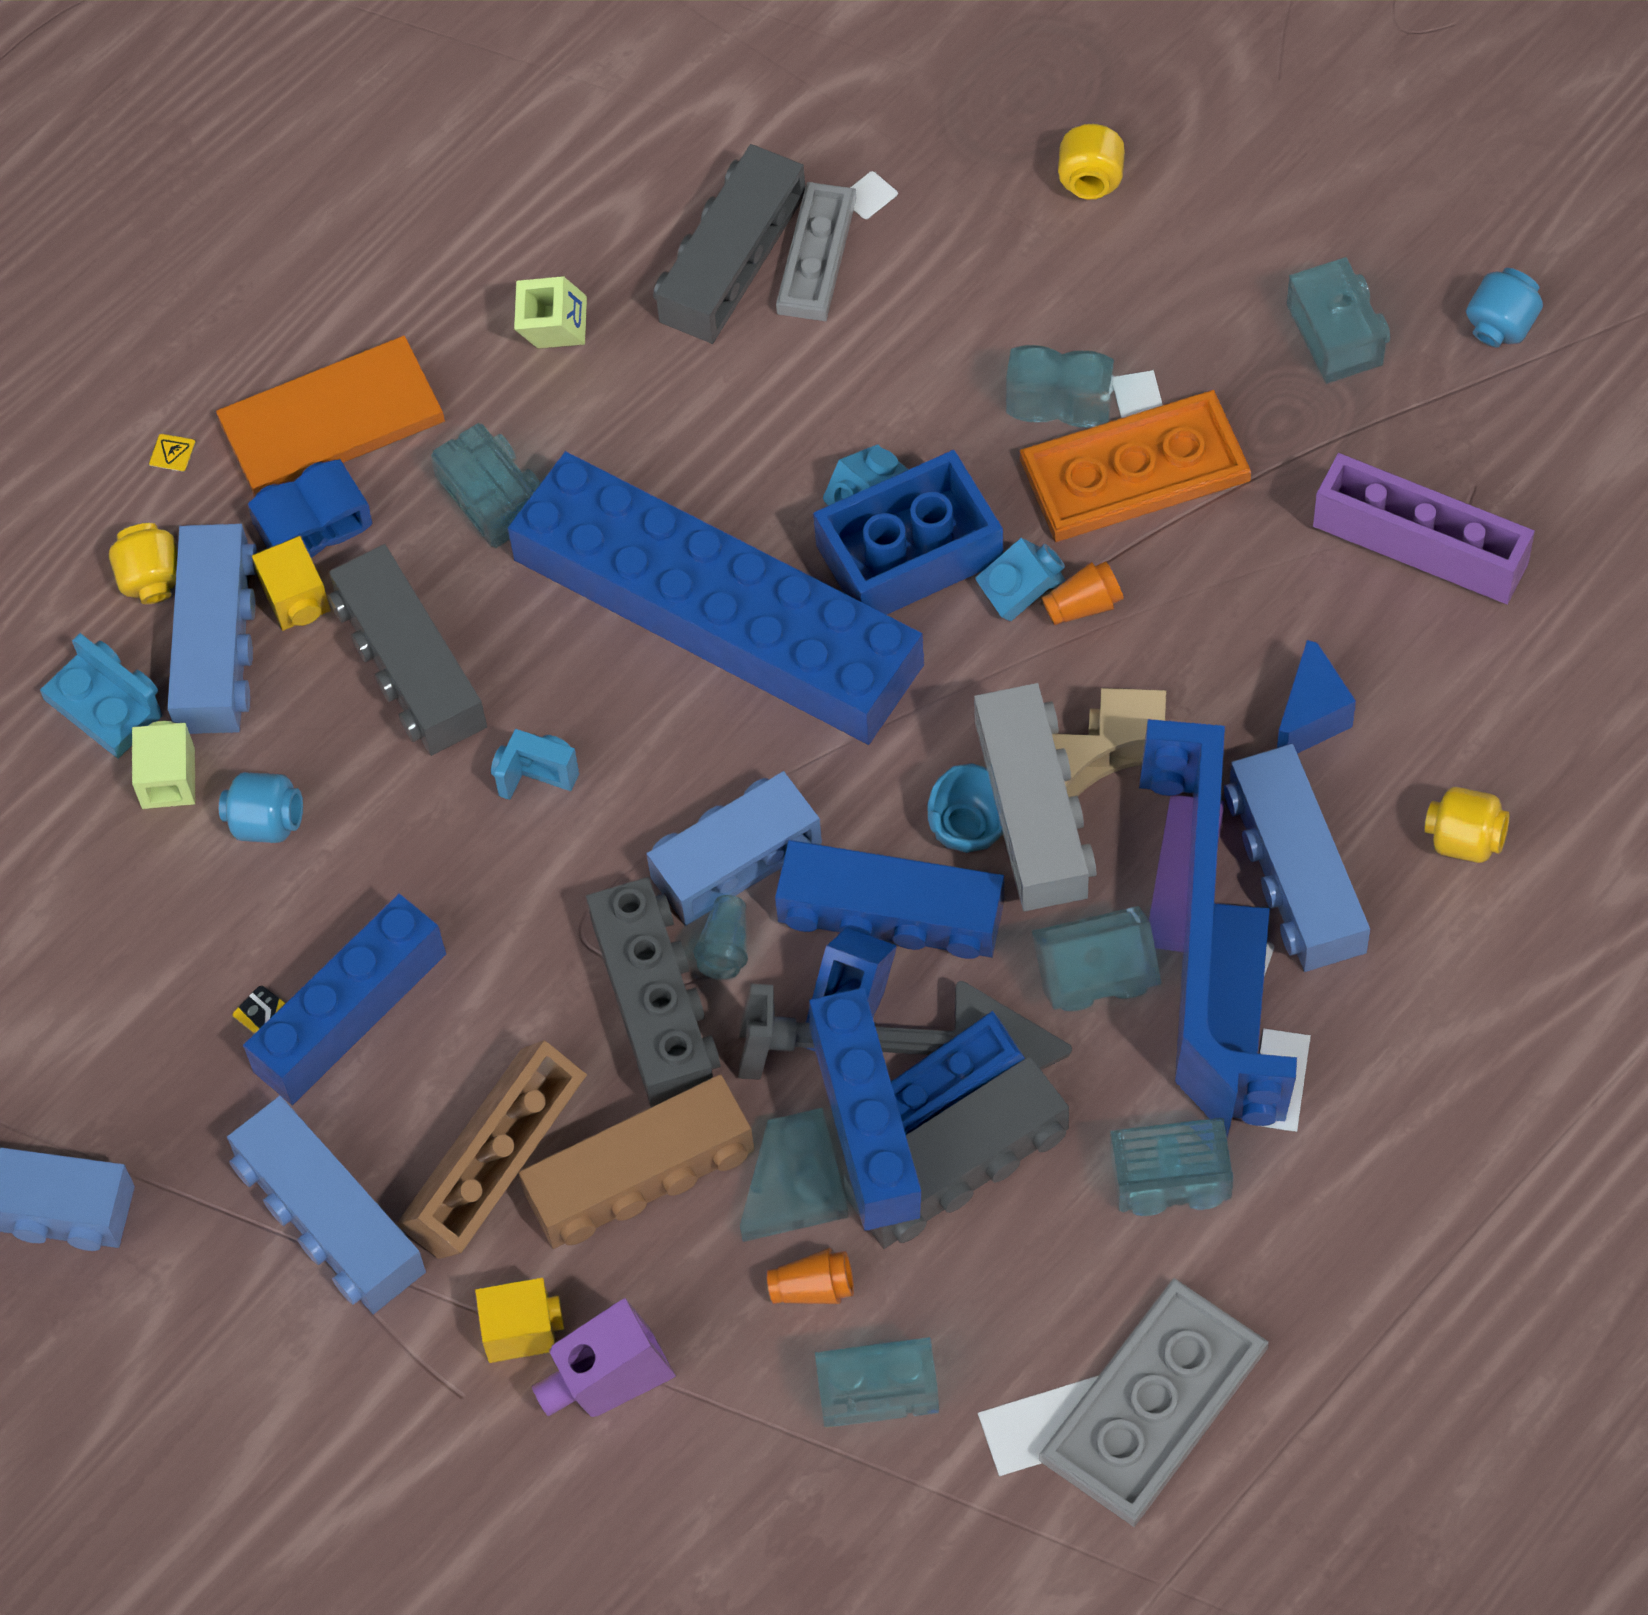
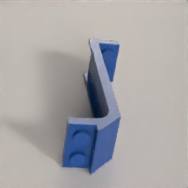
[1139,719,1297,1138]

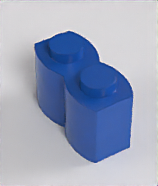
[248,459,373,558]

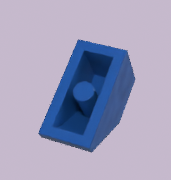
[805,927,897,1052]

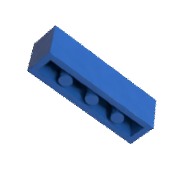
[775,840,1005,959]
[243,893,446,1106]
[809,988,921,1231]

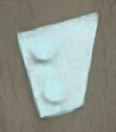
[740,1108,849,1242]

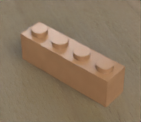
[396,1040,587,1259]
[518,1074,755,1249]

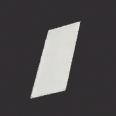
[978,1376,1098,1476]

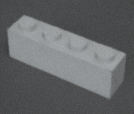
[974,683,1097,912]

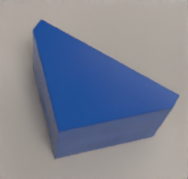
[1277,640,1356,754]

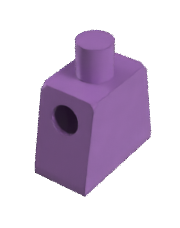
[531,1298,676,1417]

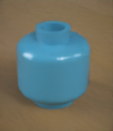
[1466,268,1543,348]
[219,772,303,843]

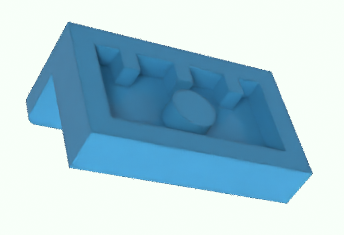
[40,633,162,759]

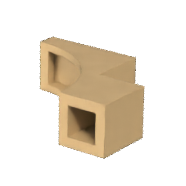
[1052,688,1166,797]

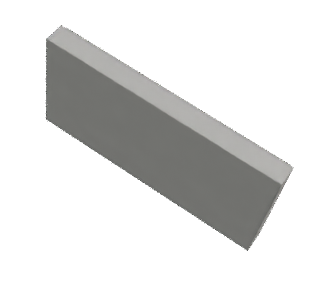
[1039,1278,1269,1527]

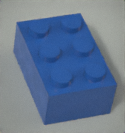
[813,450,1003,615]

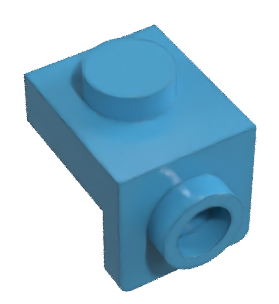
[823,444,909,506]
[975,538,1066,621]
[491,729,579,800]

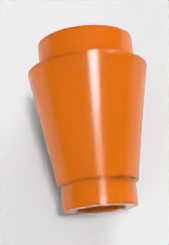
[1041,561,1124,626]
[767,1248,854,1304]

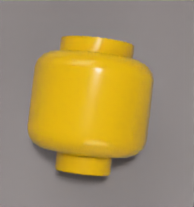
[1058,124,1125,200]
[109,523,178,604]
[1425,787,1510,863]

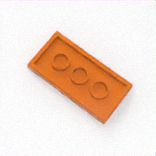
[216,335,445,497]
[1020,390,1251,543]

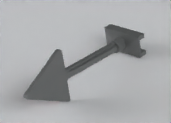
[738,981,1072,1080]

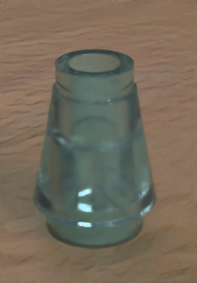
[693,895,748,980]

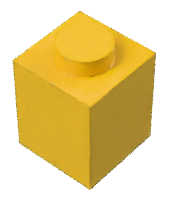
[252,536,331,631]
[475,1278,564,1363]

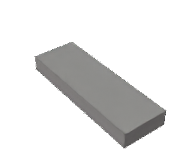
[776,182,856,321]

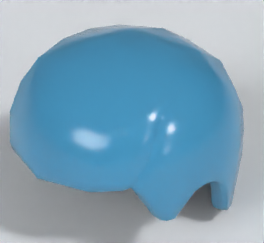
[927,763,1003,853]

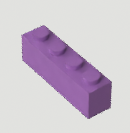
[1313,453,1535,605]

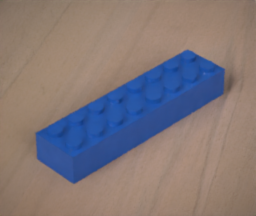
[508,451,924,745]

